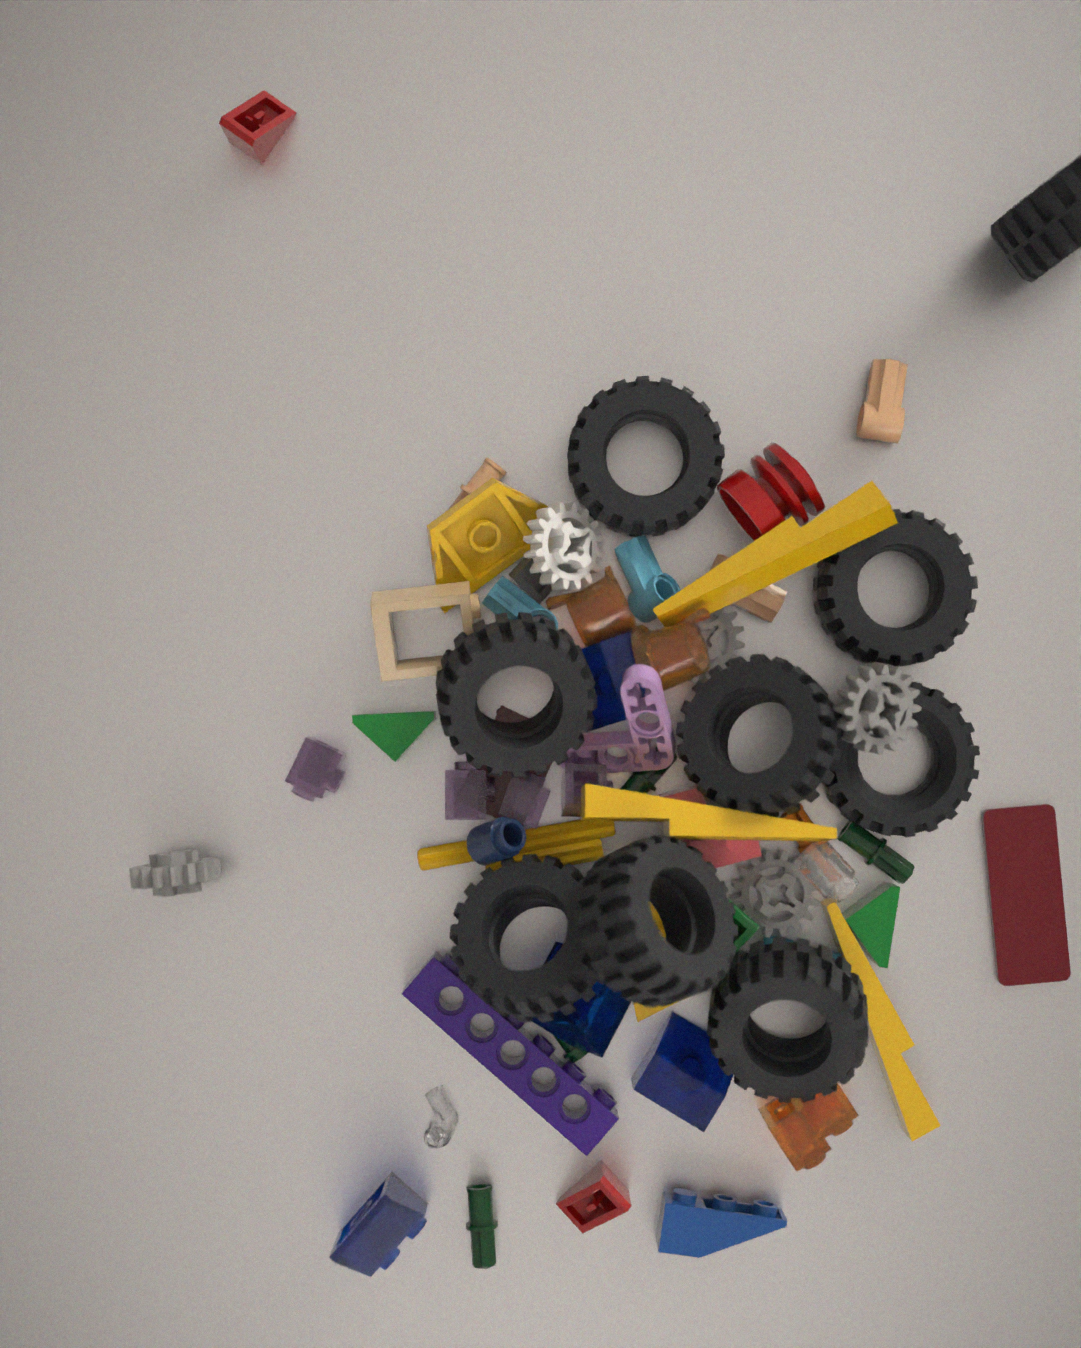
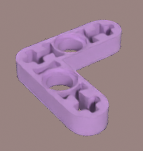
[560,664,676,775]

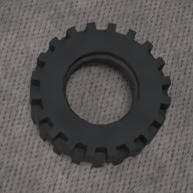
[822,681,980,837]

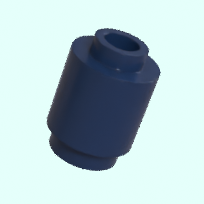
[467,817,526,866]

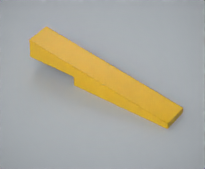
[652,480,898,634]
[581,783,837,842]
[820,897,941,1141]

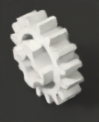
[523,502,605,591]

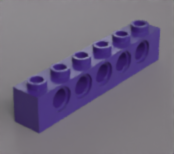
[401,951,619,1156]

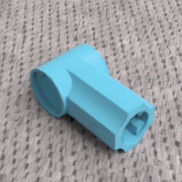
[614,535,680,623]
[481,576,558,630]

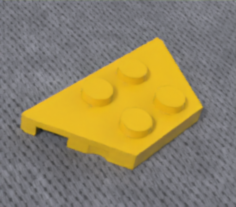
[426,478,564,613]

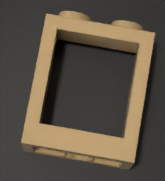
[370,581,481,682]

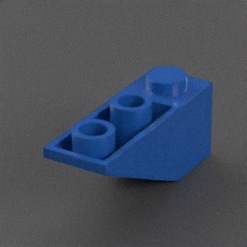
[656,1188,787,1258]

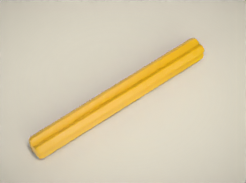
[417,819,616,871]

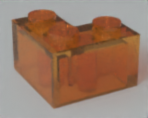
[758,1083,859,1172]

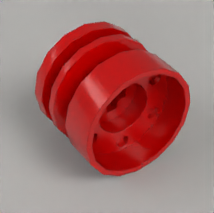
[717,442,825,541]

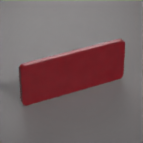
[981,804,1071,986]

